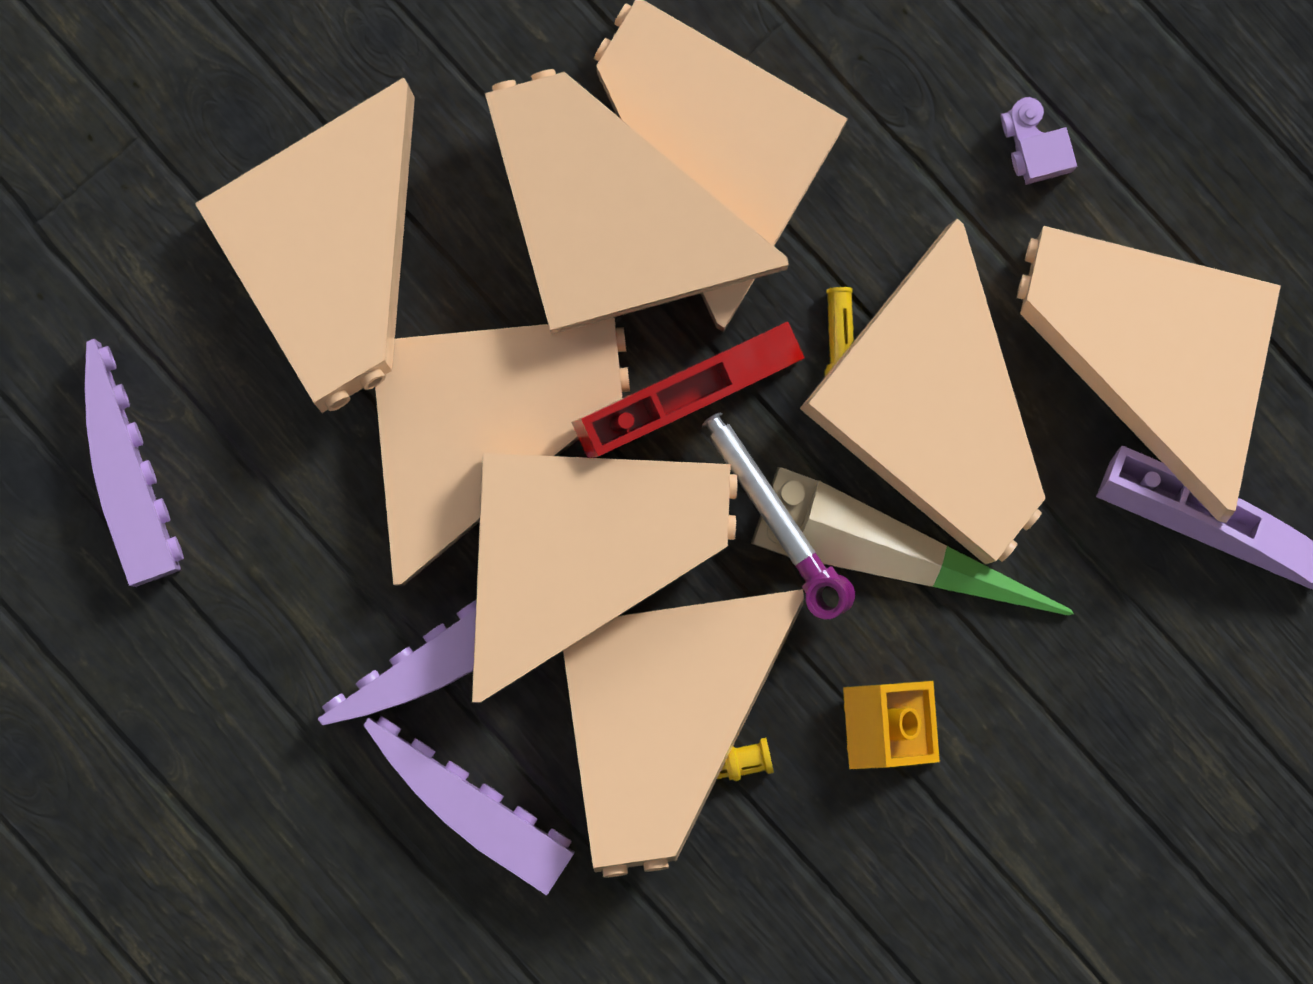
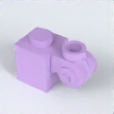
[1001,97,1077,185]

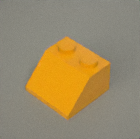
[843,681,940,769]

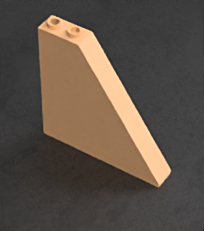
[594,0,847,332]
[485,69,789,334]
[195,78,415,413]
[800,219,1045,565]
[1017,226,1281,523]
[375,318,630,586]
[472,453,737,703]
[563,589,804,878]

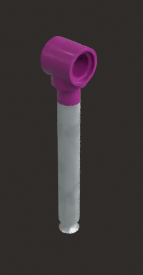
[702,413,855,619]

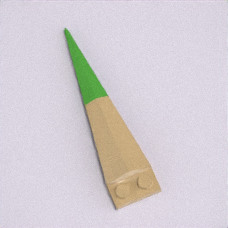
[751,467,1074,615]

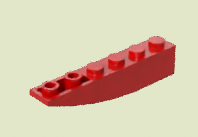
[571,321,805,458]

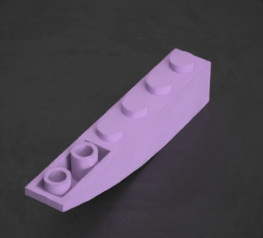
[85,339,184,587]
[1096,446,1313,590]
[318,600,476,725]
[364,716,575,895]

